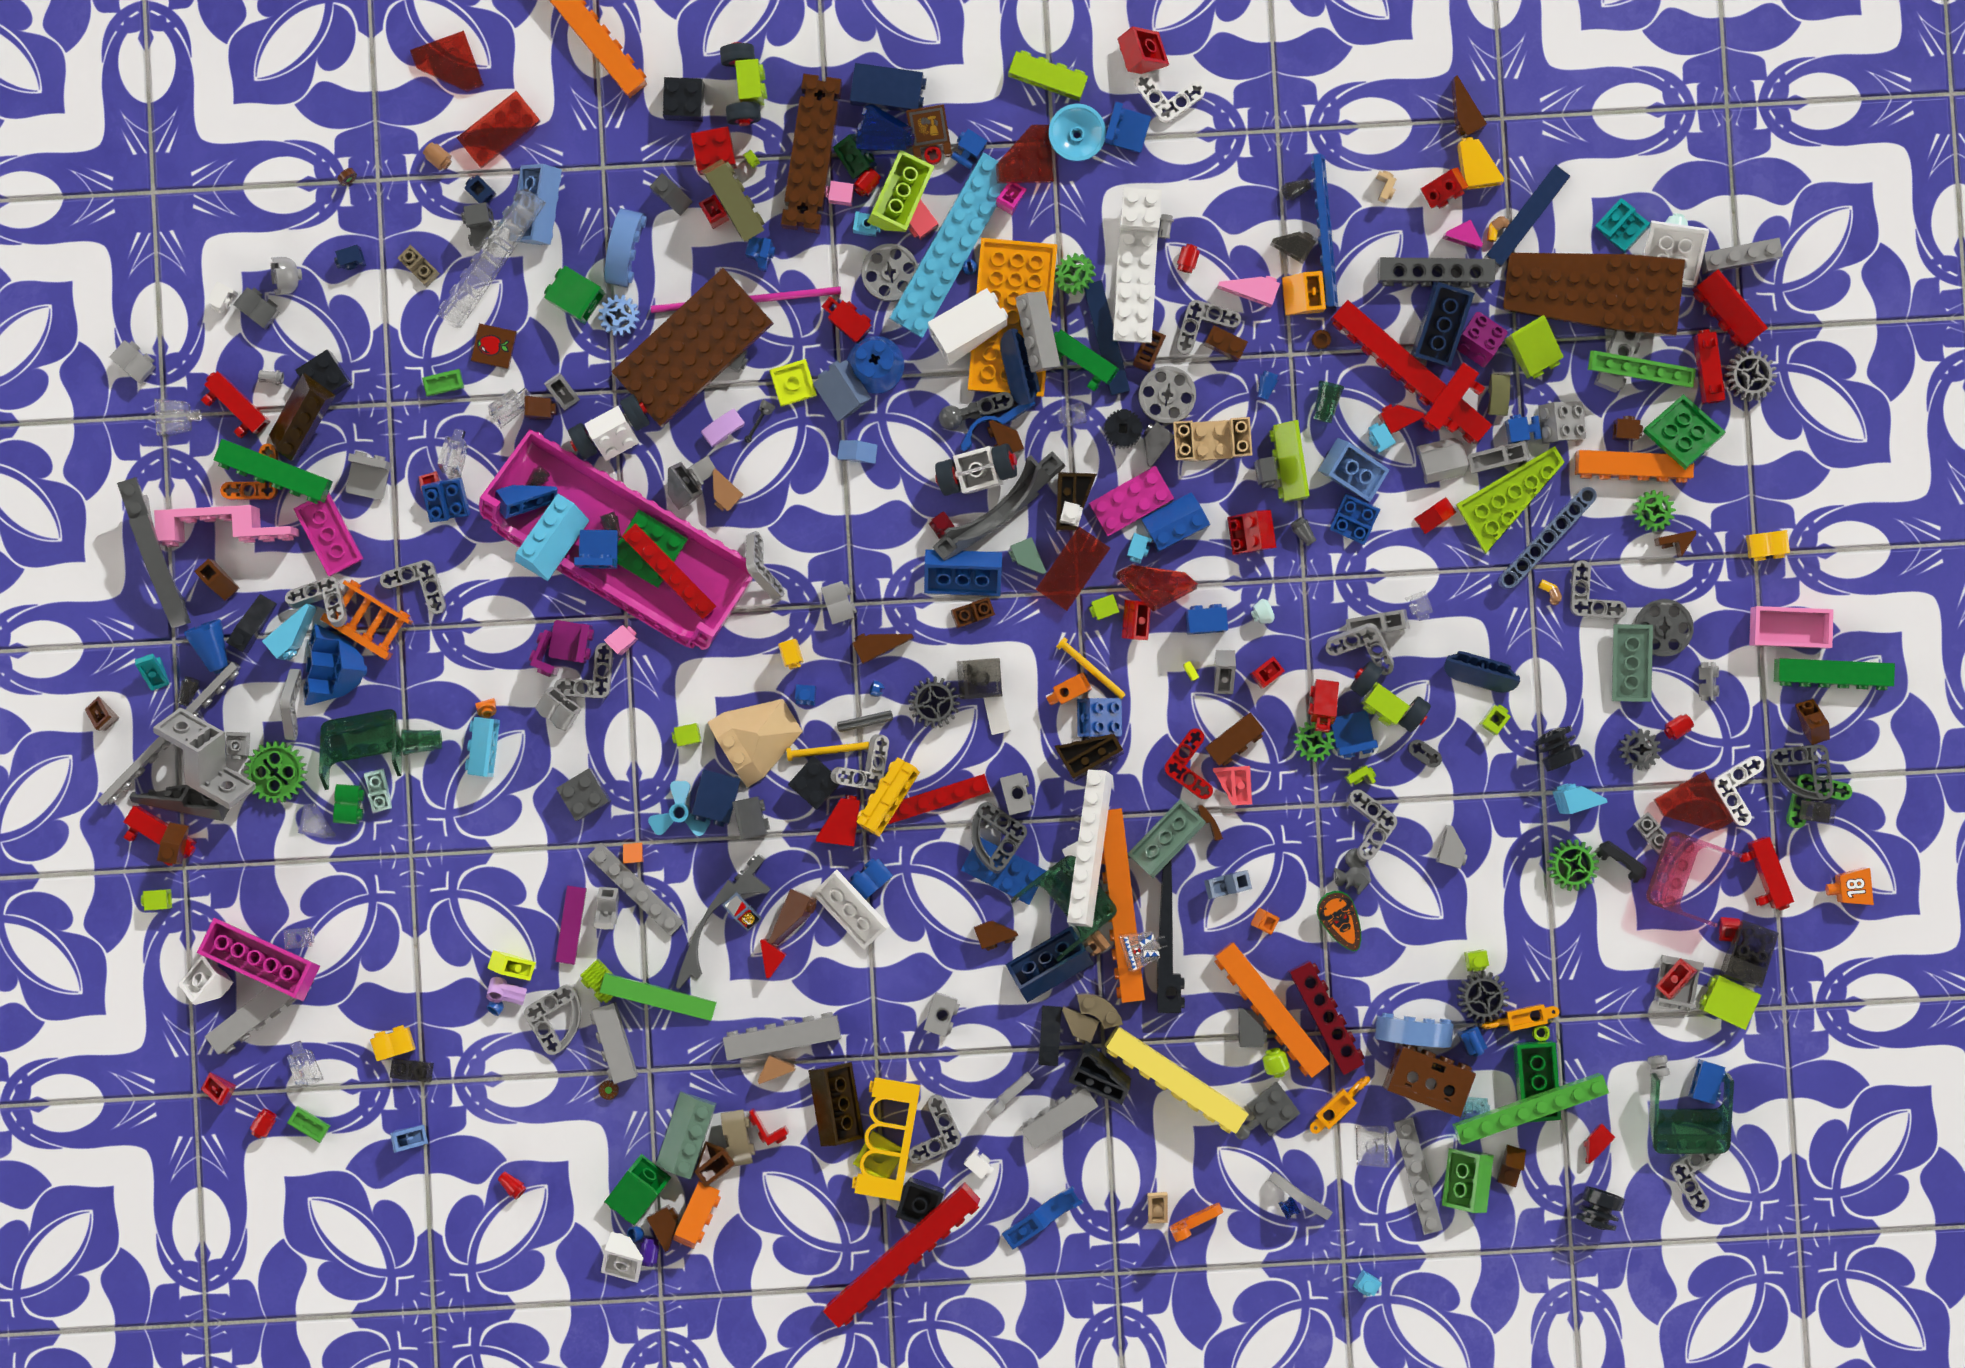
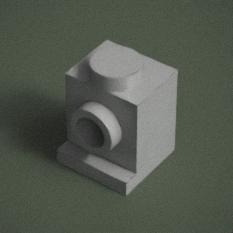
[226,732,250,759]

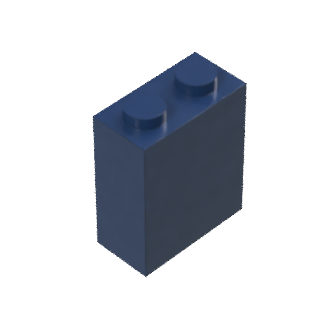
[691,769,741,827]

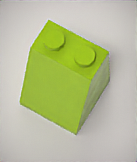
[1504,315,1564,379]

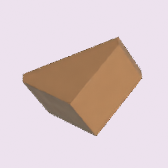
[758,1054,796,1084]

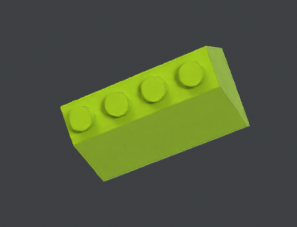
[867,150,935,232]
[1269,420,1310,503]

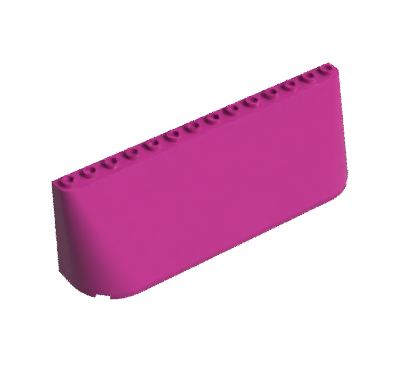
[479,429,753,650]

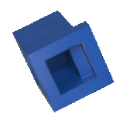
[795,684,816,706]

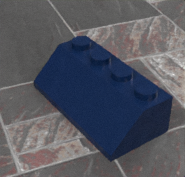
[1005,926,1094,1003]

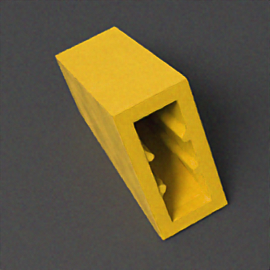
[1457,137,1504,190]

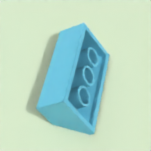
[515,494,590,581]

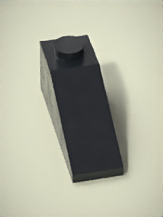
[226,594,277,653]
[1038,1005,1062,1066]

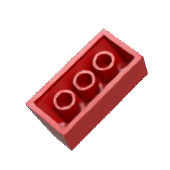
[1692,269,1768,348]

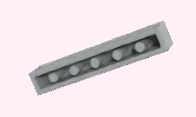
[204,981,314,1055]
[723,1012,842,1061]

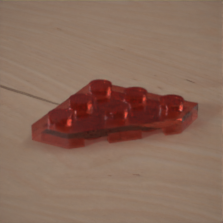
[410,30,484,92]
[996,125,1054,183]
[1116,565,1198,611]
[1653,771,1733,831]

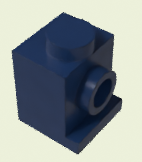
[464,175,496,203]
[334,245,366,270]

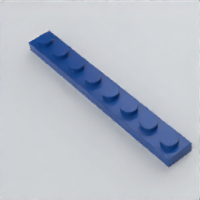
[1311,154,1339,309]

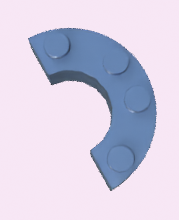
[604,208,647,288]
[1375,1013,1454,1048]

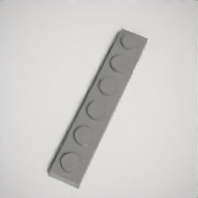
[587,842,684,936]
[1393,1117,1443,1235]

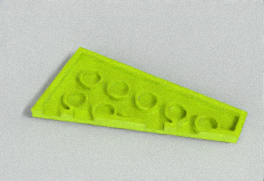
[1456,446,1565,554]

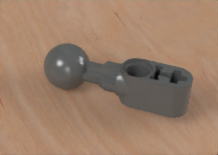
[939,392,1015,430]

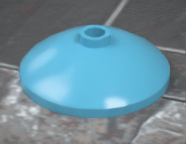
[1049,104,1106,161]

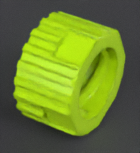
[743,150,760,169]
[1532,1025,1550,1041]

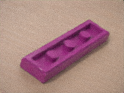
[555,885,587,965]

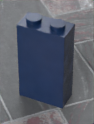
[850,63,927,112]

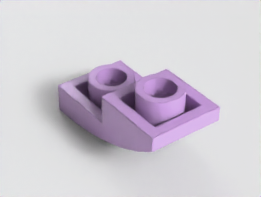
[701,409,745,447]

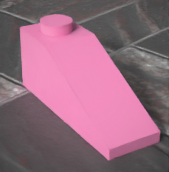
[1217,276,1280,308]

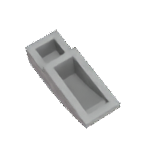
[1468,441,1531,473]
[1346,609,1409,638]

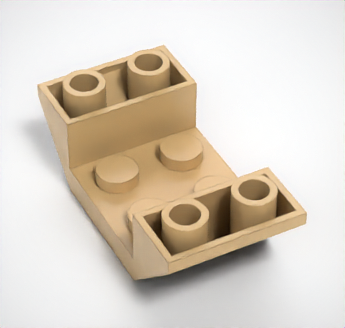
[1173,417,1252,461]

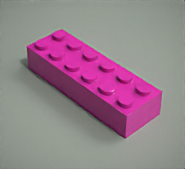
[197,918,320,1001]

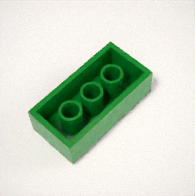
[1513,1041,1562,1122]

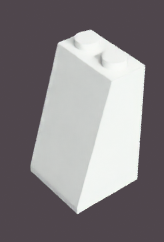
[928,288,1008,366]

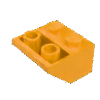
[1282,271,1326,316]

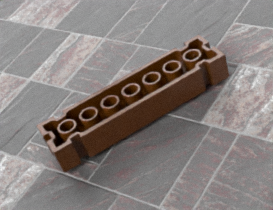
[781,73,842,234]

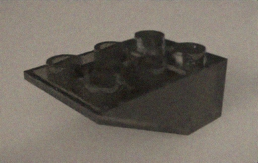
[1719,920,1779,988]

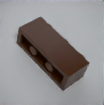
[1204,712,1265,766]

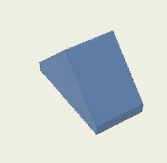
[837,440,878,464]
[390,1125,428,1153]

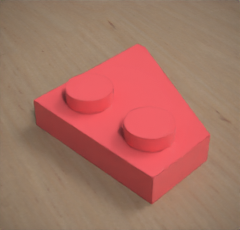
[1213,766,1252,805]

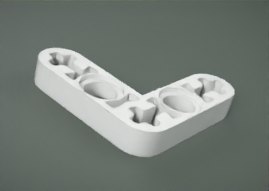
[1135,73,1205,123]
[1712,756,1764,826]

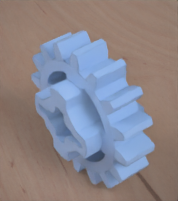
[598,294,640,337]

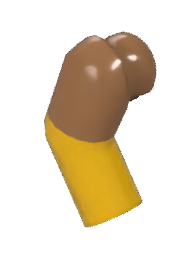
[1487,216,1509,242]
[1538,579,1562,605]

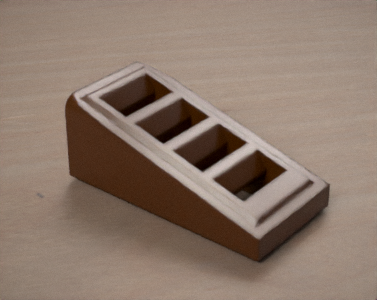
[1133,330,1166,373]

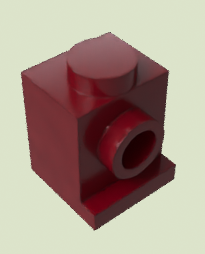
[928,511,955,539]

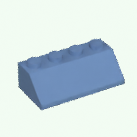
[510,164,562,245]

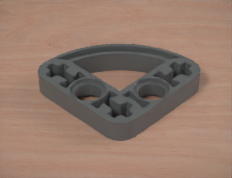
[1771,745,1833,801]
[971,802,1027,873]

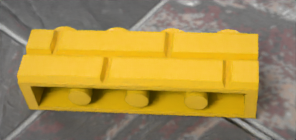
[856,757,920,837]

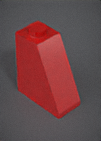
[816,795,861,846]

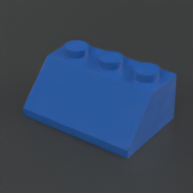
[1140,492,1211,552]

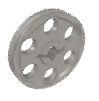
[861,243,918,302]
[1139,366,1196,424]

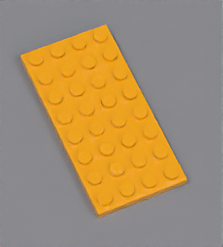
[968,238,1057,397]

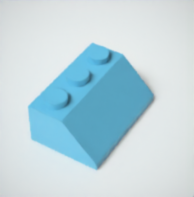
[465,717,500,777]
[1553,783,1607,814]

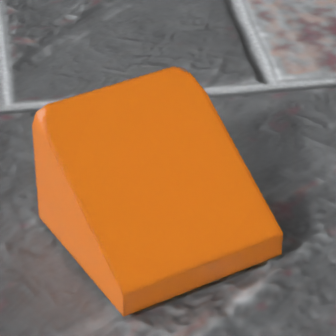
[623,843,644,863]
[1251,908,1280,935]

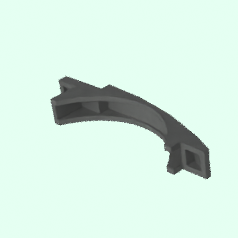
[933,451,1066,561]
[117,477,191,629]
[676,854,771,989]

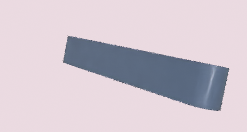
[1498,487,1597,589]

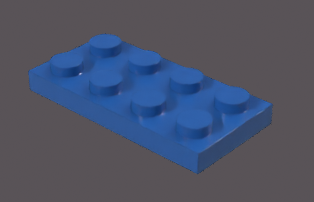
[961,837,1046,905]

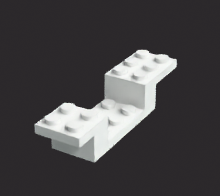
[1113,187,1162,343]

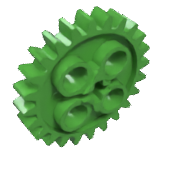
[244,741,308,803]

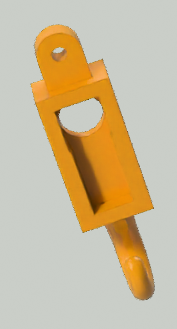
[1482,1004,1559,1031]
[1310,1076,1370,1134]

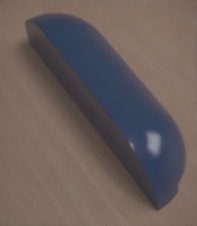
[1000,329,1039,405]
[1444,651,1520,692]

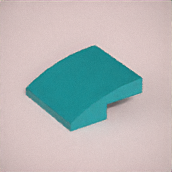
[1595,198,1650,253]

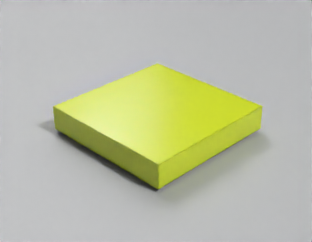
[769,359,817,407]
[853,1130,902,1178]

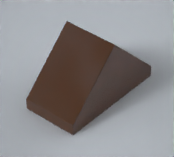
[85,696,119,731]

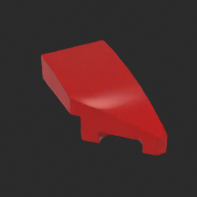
[1584,1124,1615,1164]

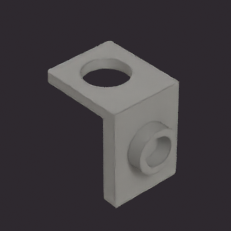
[687,456,716,485]

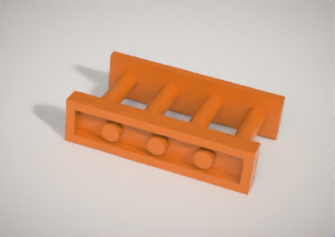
[320,580,413,660]

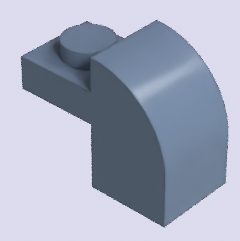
[1204,870,1252,899]

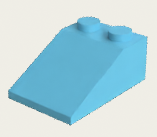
[262,603,317,660]

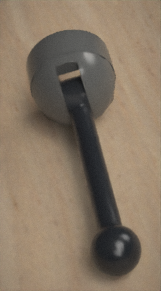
[744,399,776,443]

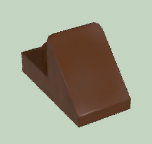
[1654,530,1697,558]
[1496,1144,1526,1188]

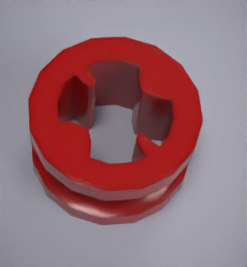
[924,146,942,165]

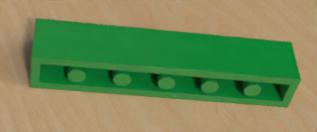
[213,439,333,504]
[1774,658,1895,690]

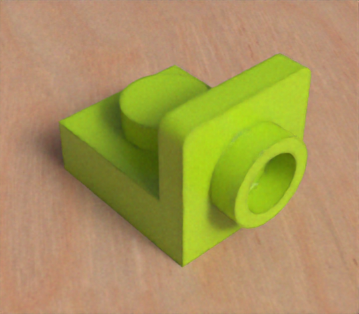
[1345,765,1376,785]

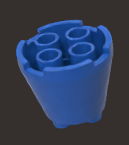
[847,336,905,394]

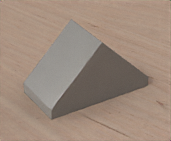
[544,372,580,411]

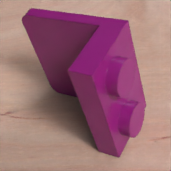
[1456,312,1508,368]
[548,620,594,664]
[529,630,559,677]

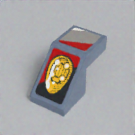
[722,892,762,931]

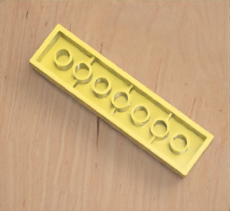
[1105,1026,1249,1134]

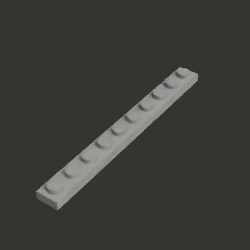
[97,662,241,806]

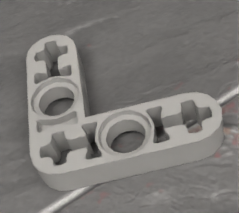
[1176,300,1241,355]
[746,531,785,600]
[380,560,446,614]
[1570,560,1627,619]
[285,576,347,627]
[1325,623,1394,675]
[554,643,613,698]
[280,669,302,741]
[831,734,889,790]
[1348,789,1397,861]
[986,1072,1034,1120]
[908,1094,961,1164]
[1670,1141,1722,1212]
[1269,1171,1333,1220]

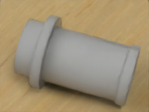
[1158,214,1174,239]
[258,370,284,385]

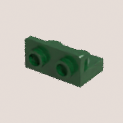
[832,134,877,179]

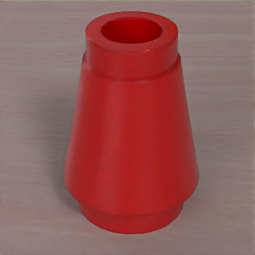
[498,1171,526,1199]

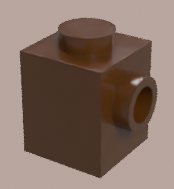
[1612,416,1643,441]

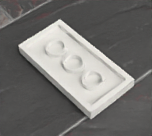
[812,870,890,949]

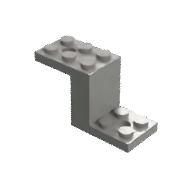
[153,707,256,809]

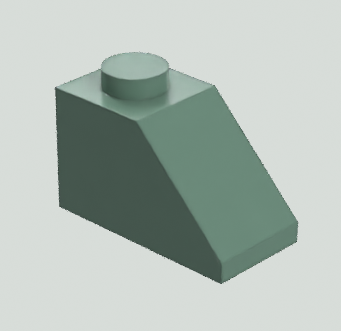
[1008,537,1046,575]

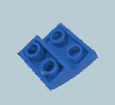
[421,477,471,523]
[1330,493,1381,545]

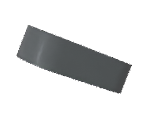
[1408,740,1442,768]

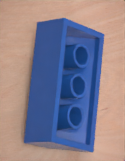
[924,549,1002,596]

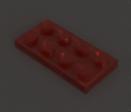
[456,91,541,169]
[1036,527,1110,611]

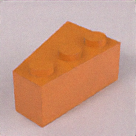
[673,1181,721,1249]

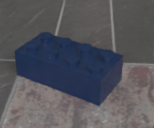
[1411,281,1475,367]

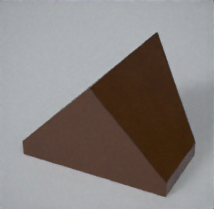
[694,1141,735,1187]

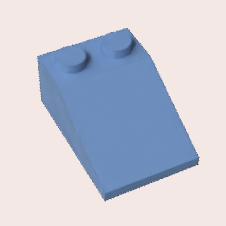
[1318,438,1390,502]

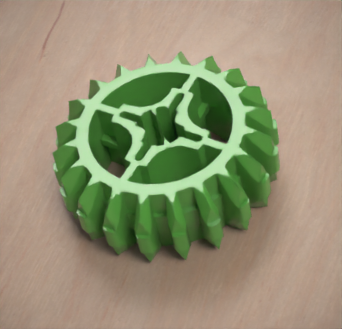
[1547,839,1599,891]

